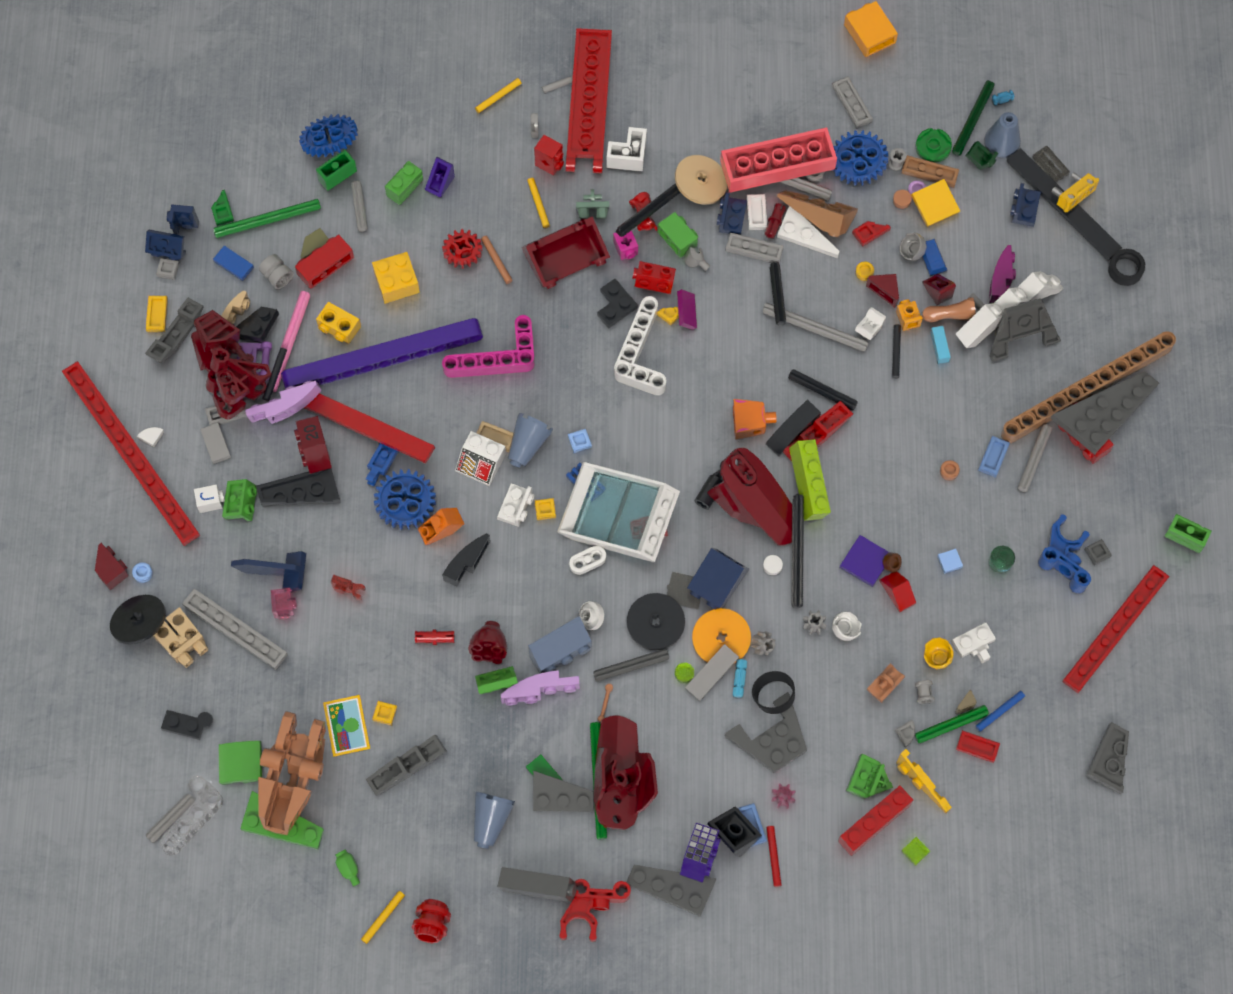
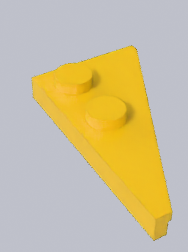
[896,749,952,813]

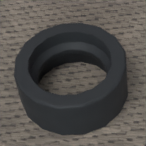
[1108,248,1146,286]

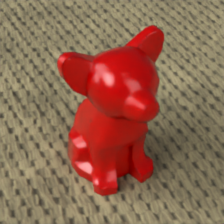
[629,192,657,231]

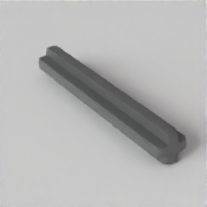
[593,649,669,682]

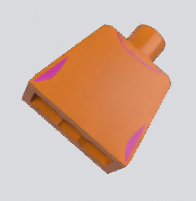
[733,399,776,440]

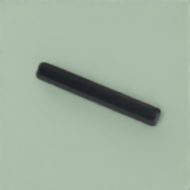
[769,262,786,326]
[788,369,858,411]

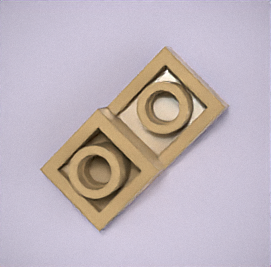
[221,291,250,324]

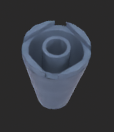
[984,112,1021,158]
[508,413,553,468]
[474,791,515,849]

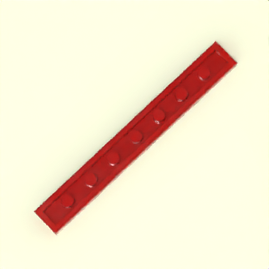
[304,393,435,464]
[1062,565,1170,693]

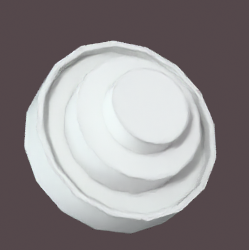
[578,601,604,630]

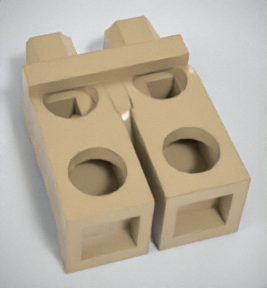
[153,607,208,668]

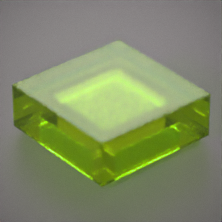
[901,837,930,866]

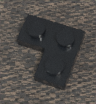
[597,279,638,329]

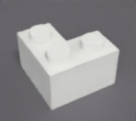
[607,127,647,171]

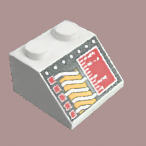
[455,431,506,486]

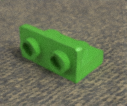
[222,479,257,521]
[475,666,518,694]

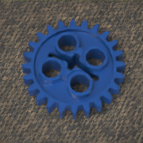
[299,114,358,158]
[832,130,889,186]
[374,469,436,530]

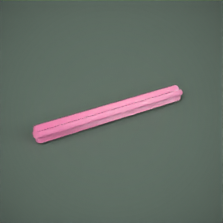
[273,291,310,392]

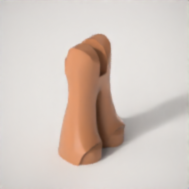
[922,297,976,323]

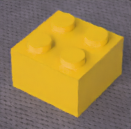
[372,252,420,304]

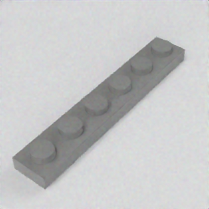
[182,589,288,670]

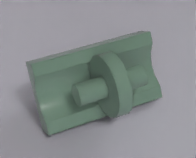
[576,189,609,219]

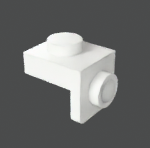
[855,307,886,340]

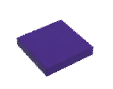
[839,535,889,587]

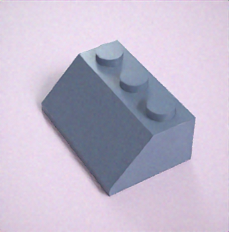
[528,616,592,674]

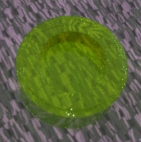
[675,663,694,683]

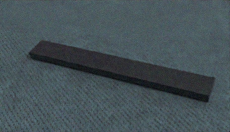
[1007,148,1122,261]

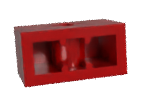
[534,135,564,176]

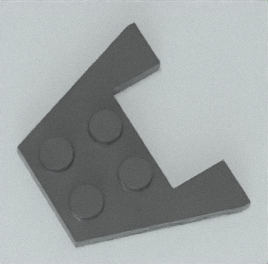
[990,298,1061,361]
[724,692,807,773]

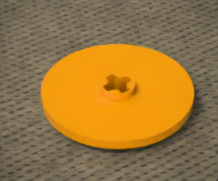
[692,608,751,664]

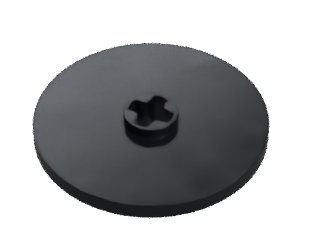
[627,593,685,650]
[110,594,166,645]

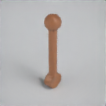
[598,684,613,723]

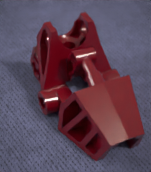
[191,310,271,420]

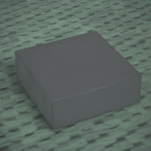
[1084,539,1112,565]

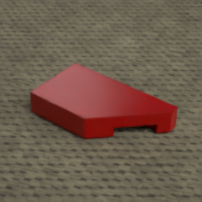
[852,221,891,247]

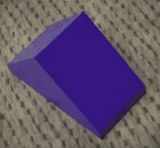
[425,157,455,198]

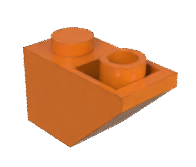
[418,508,464,545]

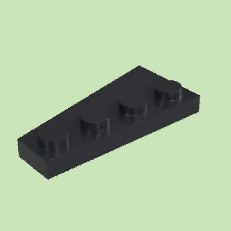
[256,468,340,505]

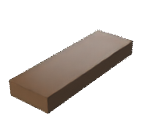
[902,155,959,188]

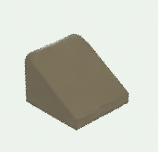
[955,690,977,714]

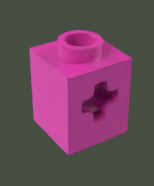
[613,230,638,260]

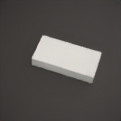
[747,194,767,230]

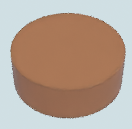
[893,190,912,209]
[940,460,960,480]

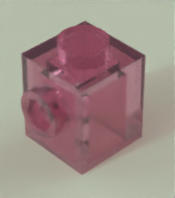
[270,588,297,620]

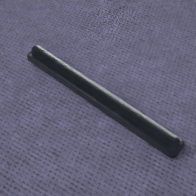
[616,183,681,237]
[791,494,804,608]

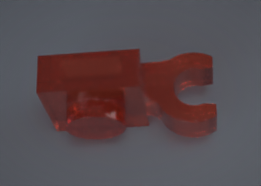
[331,575,366,600]

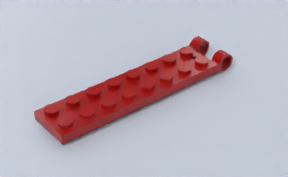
[566,28,612,174]

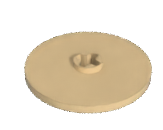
[675,155,727,205]

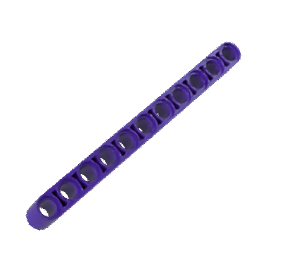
[281,318,483,389]

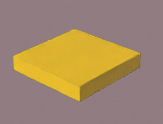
[911,179,960,227]

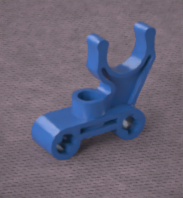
[1038,514,1091,594]

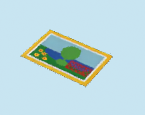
[323,695,370,757]

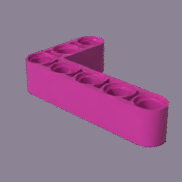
[442,315,535,378]

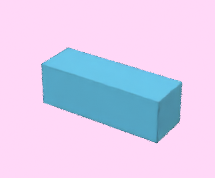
[930,326,951,364]

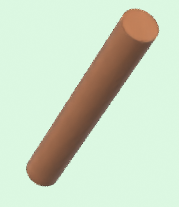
[481,236,513,284]

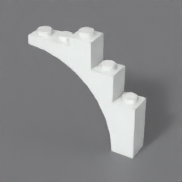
[956,271,1064,348]

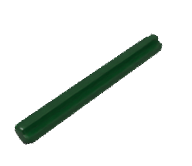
[952,80,995,156]

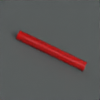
[766,826,782,887]

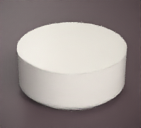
[763,555,783,576]

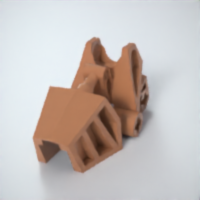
[258,711,326,835]

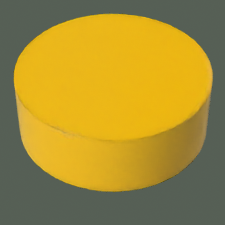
[855,261,874,281]

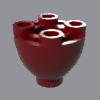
[468,621,508,664]

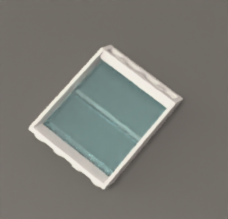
[557,462,680,562]

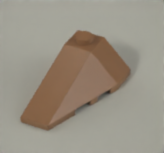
[777,190,858,237]

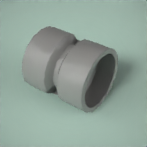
[259,254,294,289]

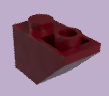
[95,542,128,590]

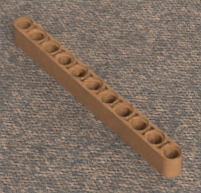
[1001,331,1176,443]

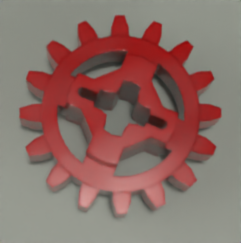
[442,229,483,269]

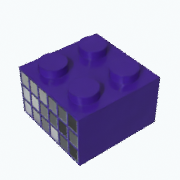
[680,823,721,882]

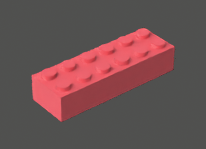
[720,127,837,193]

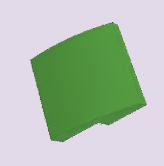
[219,741,262,785]

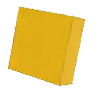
[534,498,556,520]
[372,701,397,726]

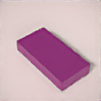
[677,289,697,330]

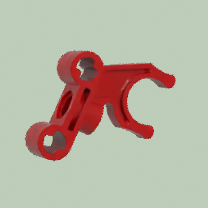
[559,879,631,942]

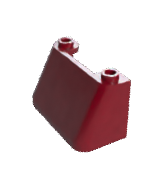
[521,216,610,289]

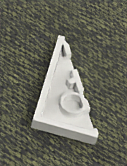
[777,206,840,258]

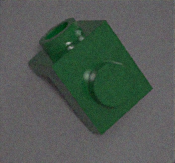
[965,141,999,170]

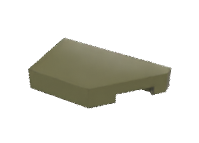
[300,228,329,259]

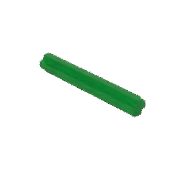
[915,705,989,743]

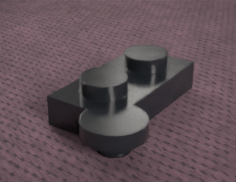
[161,710,213,740]

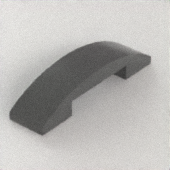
[145,297,204,363]

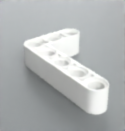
[614,296,666,395]

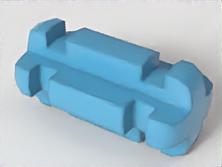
[992,90,1015,105]

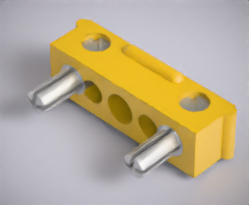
[1052,172,1099,212]

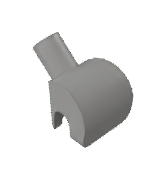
[684,247,710,271]

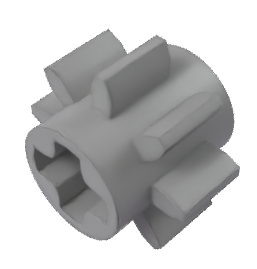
[803,610,827,635]
[751,631,776,656]

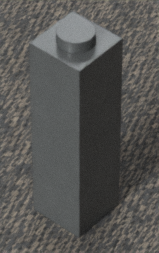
[497,867,577,902]

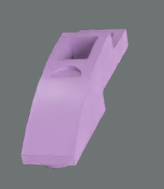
[245,381,321,424]
[501,670,580,706]

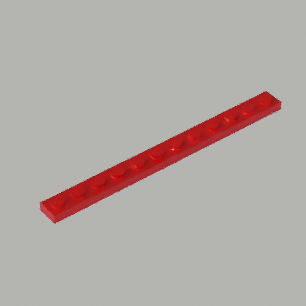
[62,361,200,546]

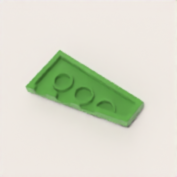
[240,791,324,850]

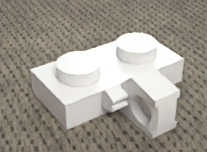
[952,623,996,664]

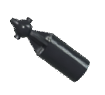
[694,460,724,510]

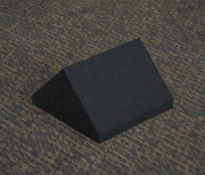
[707,806,762,857]

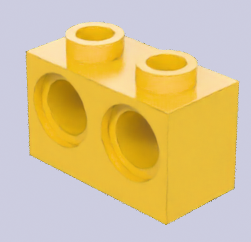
[316,302,361,344]

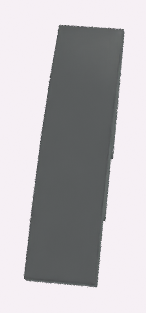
[366,735,447,796]

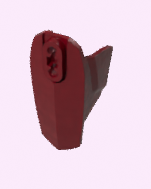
[707,448,792,546]
[594,715,658,830]

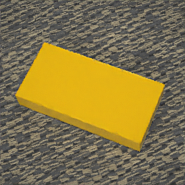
[146,296,168,332]

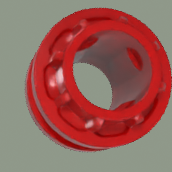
[412,899,451,943]

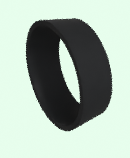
[752,671,795,714]

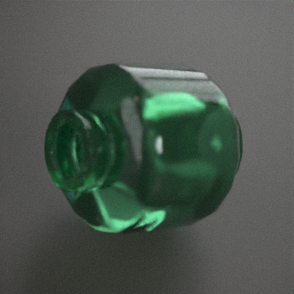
[988,545,1015,573]

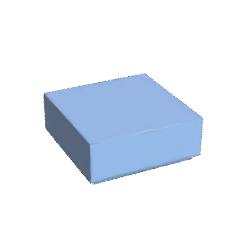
[568,429,592,453]
[937,549,963,574]

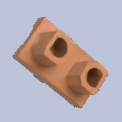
[867,663,905,703]

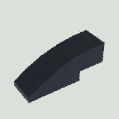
[766,399,821,457]
[442,533,491,587]

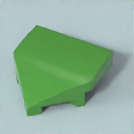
[846,754,893,799]

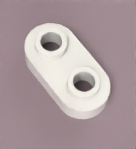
[569,546,606,575]

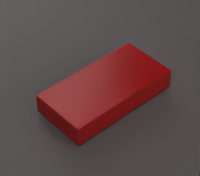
[956,730,1000,763]

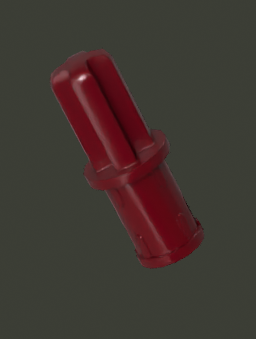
[765,203,786,239]

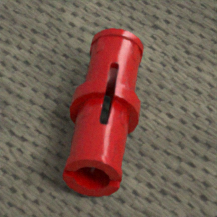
[415,629,455,645]

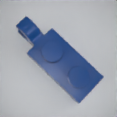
[366,443,399,487]

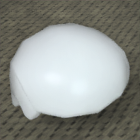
[832,612,862,641]

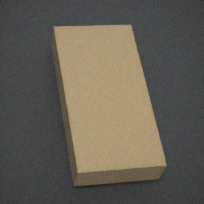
[477,421,513,452]

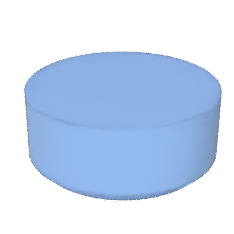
[132,562,153,583]

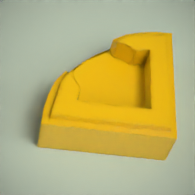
[657,307,679,326]

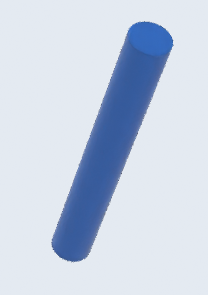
[975,691,1025,732]

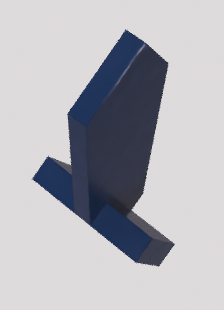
[231,551,307,592]

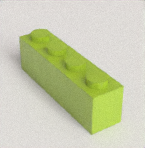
[789,439,831,521]

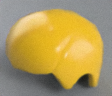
[924,637,954,670]

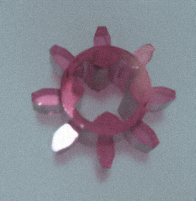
[771,784,796,809]

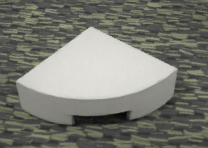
[137,427,164,447]

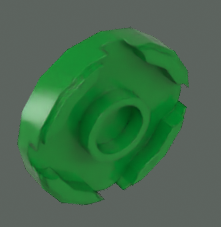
[915,128,952,163]

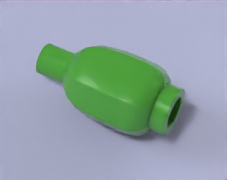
[335,849,360,887]

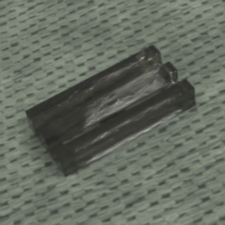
[1032,146,1070,183]

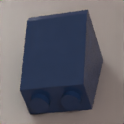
[687,548,749,610]

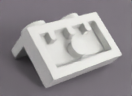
[497,483,535,527]

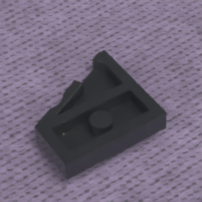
[236,306,279,343]

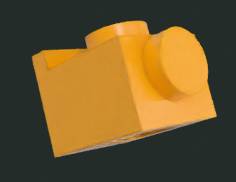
[896,299,923,331]

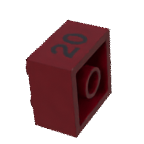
[294,416,332,474]

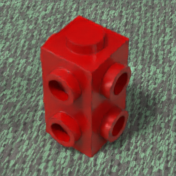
[632,261,676,294]

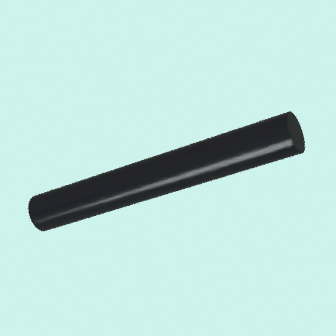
[892,324,901,379]
[262,348,287,401]

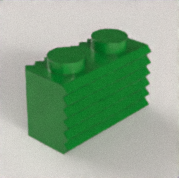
[316,150,357,191]

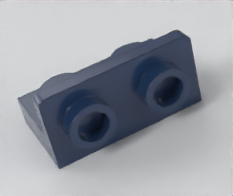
[1010,183,1041,227]
[716,192,747,235]
[166,204,199,235]
[145,229,186,260]

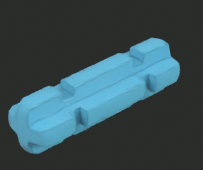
[733,659,747,698]

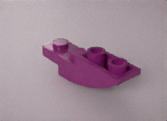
[989,245,1016,303]

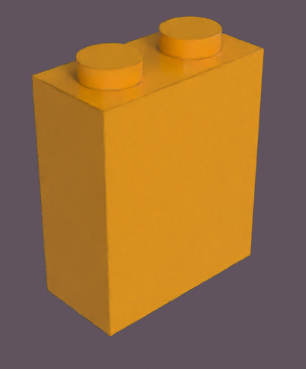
[844,1,898,57]

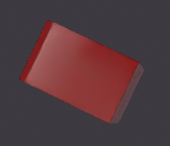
[879,572,916,613]

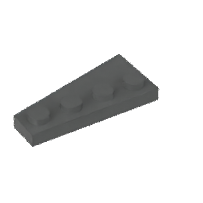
[627,865,716,917]

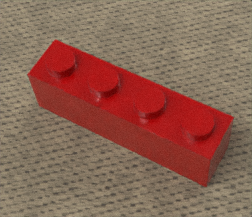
[838,785,914,856]

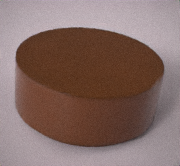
[883,552,902,572]

